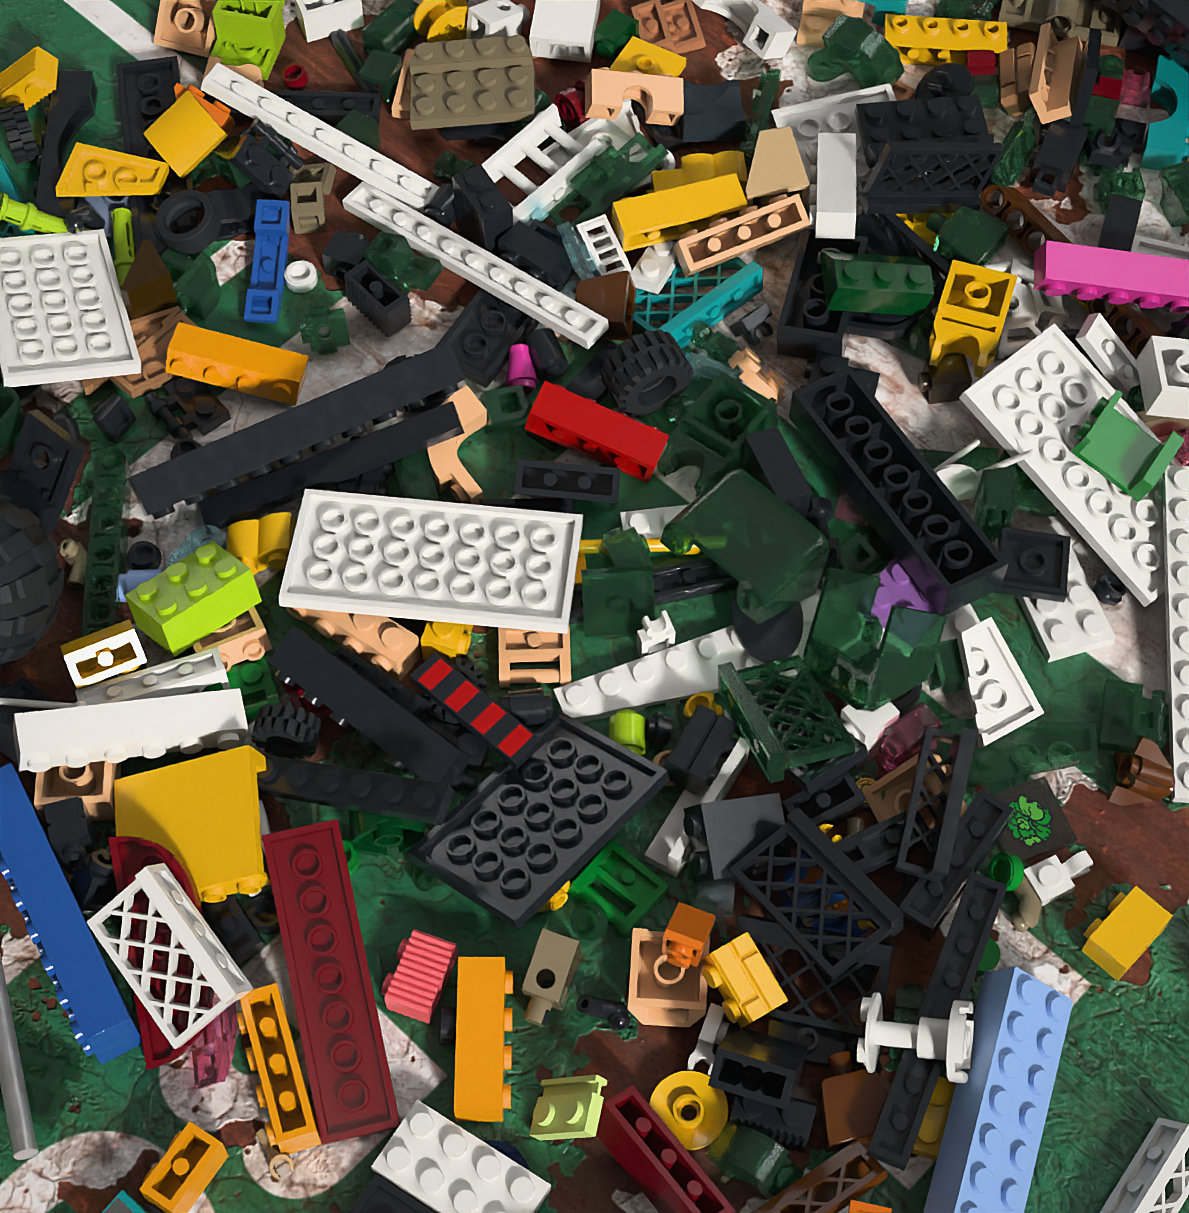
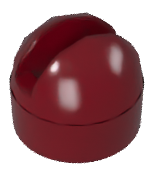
[281,63,308,91]

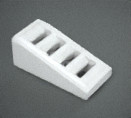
[575,214,632,277]

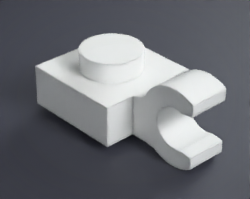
[1024,850,1093,906]
[687,1003,730,1077]

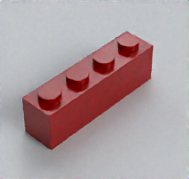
[524,381,669,483]

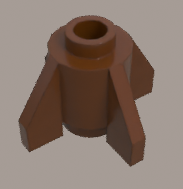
[1106,735,1175,806]

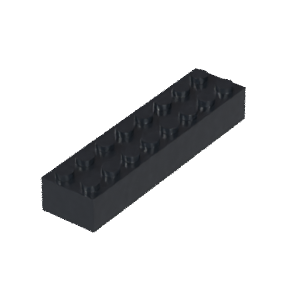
[789,366,1008,617]

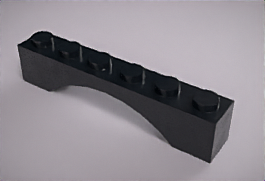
[34,71,98,235]

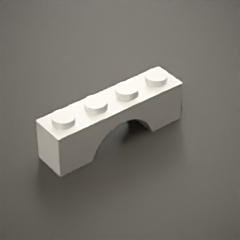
[692,0,797,59]

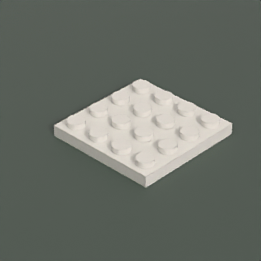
[771,83,927,212]

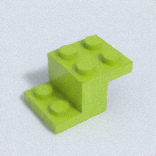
[210,0,286,80]

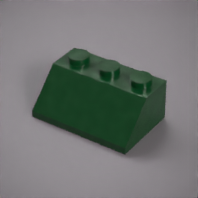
[820,251,934,316]

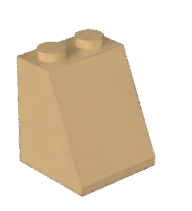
[745,126,810,211]

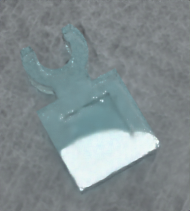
[695,878,736,942]

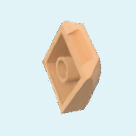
[628,928,710,1027]

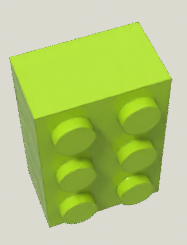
[125,541,262,657]

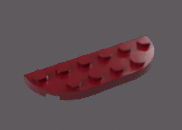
[108,836,214,1070]

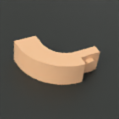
[427,385,487,505]

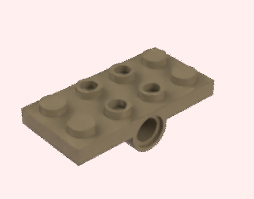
[998,0,1123,47]

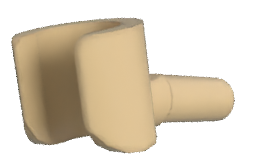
[256,1129,294,1181]

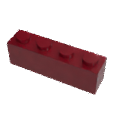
[596,1085,736,1213]

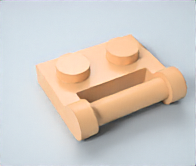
[498,627,571,688]

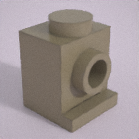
[290,182,327,234]

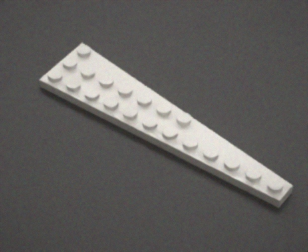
[553,572,980,723]

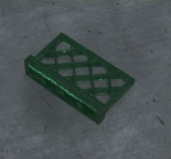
[718,655,855,784]

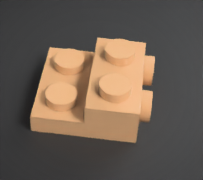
[796,0,865,53]
[193,607,272,672]

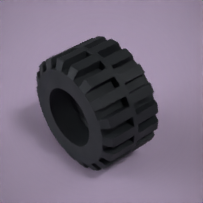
[600,330,693,417]

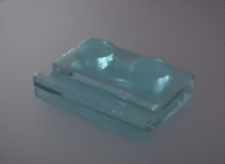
[556,221,599,280]

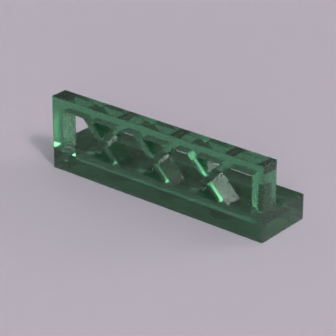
[547,132,669,239]

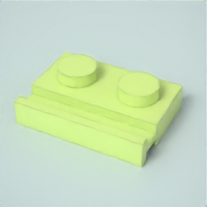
[529,1075,607,1141]

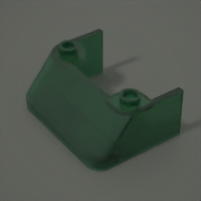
[802,567,947,712]

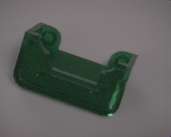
[660,468,829,624]

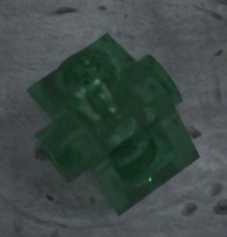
[299,305,351,355]

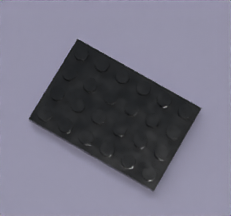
[408,711,670,930]

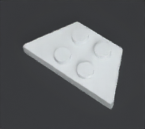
[542,99,647,184]

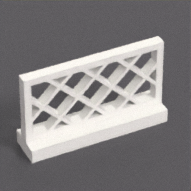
[86,863,253,1049]

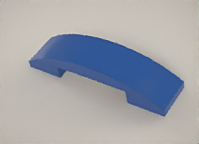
[244,199,290,323]

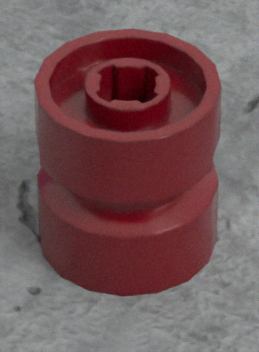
[555,73,590,129]

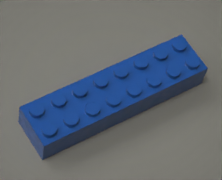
[0,762,142,1065]

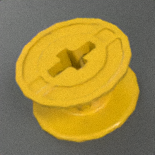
[413,0,470,44]

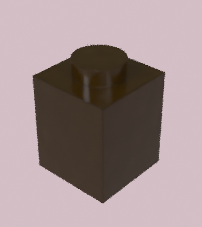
[918,354,972,404]

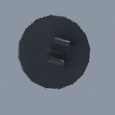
[914,63,974,99]

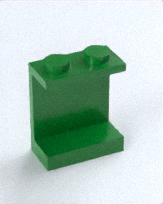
[1071,390,1185,501]

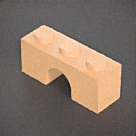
[585,67,684,126]

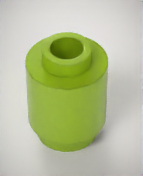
[609,709,646,756]

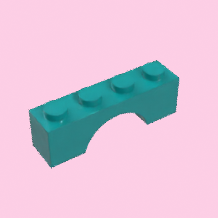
[1140,55,1189,174]

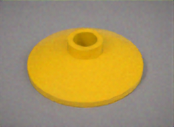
[649,1071,729,1150]

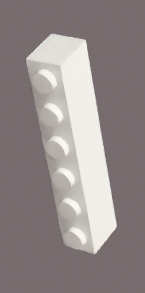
[13,688,248,772]

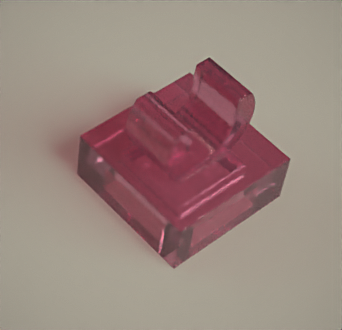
[1118,69,1152,108]

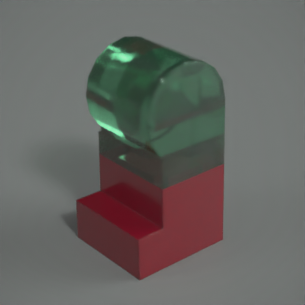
[964,51,999,109]
[1087,54,1124,116]

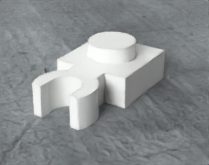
[636,610,676,658]

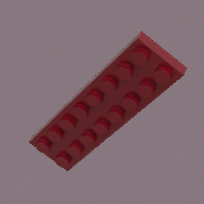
[262,819,401,1146]

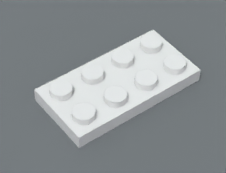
[994,522,1116,662]
[371,1100,551,1213]

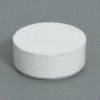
[284,260,318,293]

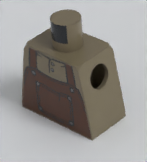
[522,928,583,1027]

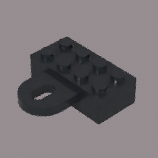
[777,228,920,360]

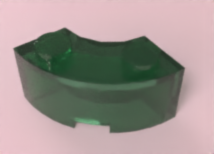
[822,14,905,90]

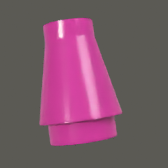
[505,344,538,396]

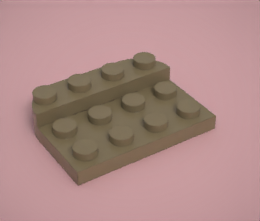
[409,35,536,130]

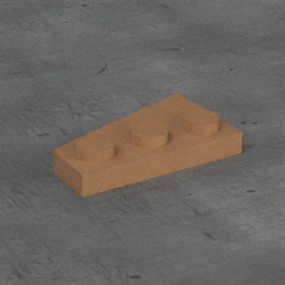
[109,312,199,399]

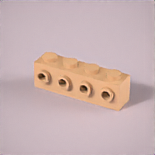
[673,194,810,277]
[286,607,421,682]

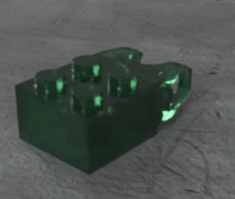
[657,372,778,500]

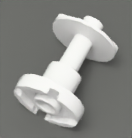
[857,992,974,1083]

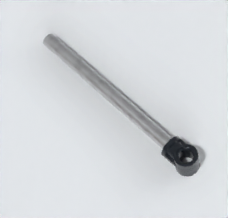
[0,953,38,1160]

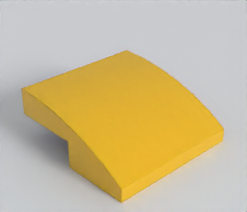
[143,90,228,178]

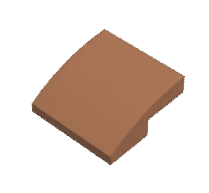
[631,0,707,54]

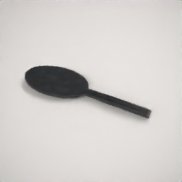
[731,483,804,664]

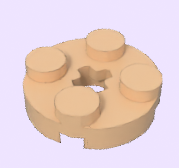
[728,347,786,406]

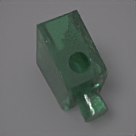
[926,206,1010,267]

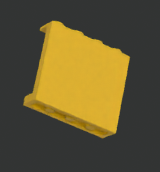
[114,745,271,908]

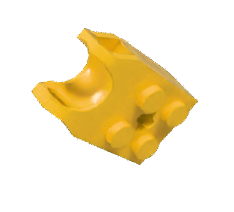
[929,260,1018,378]

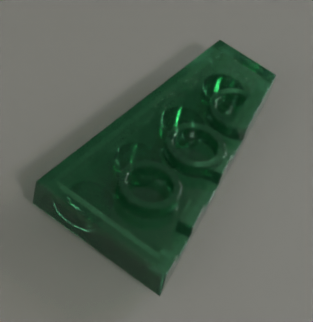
[948,718,1099,788]

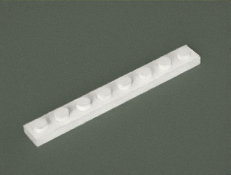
[201,63,439,214]

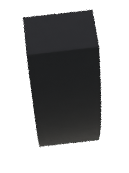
[1097,194,1143,252]

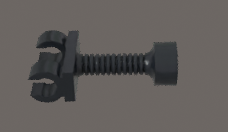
[807,497,842,591]

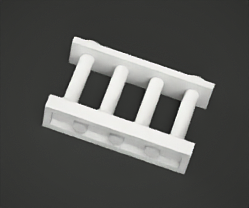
[482,104,608,226]

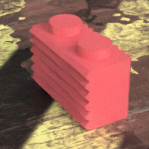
[381,929,459,1024]

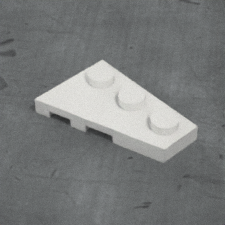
[956,617,1044,748]

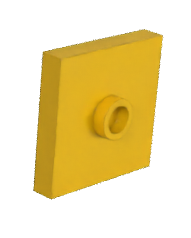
[610,36,687,77]

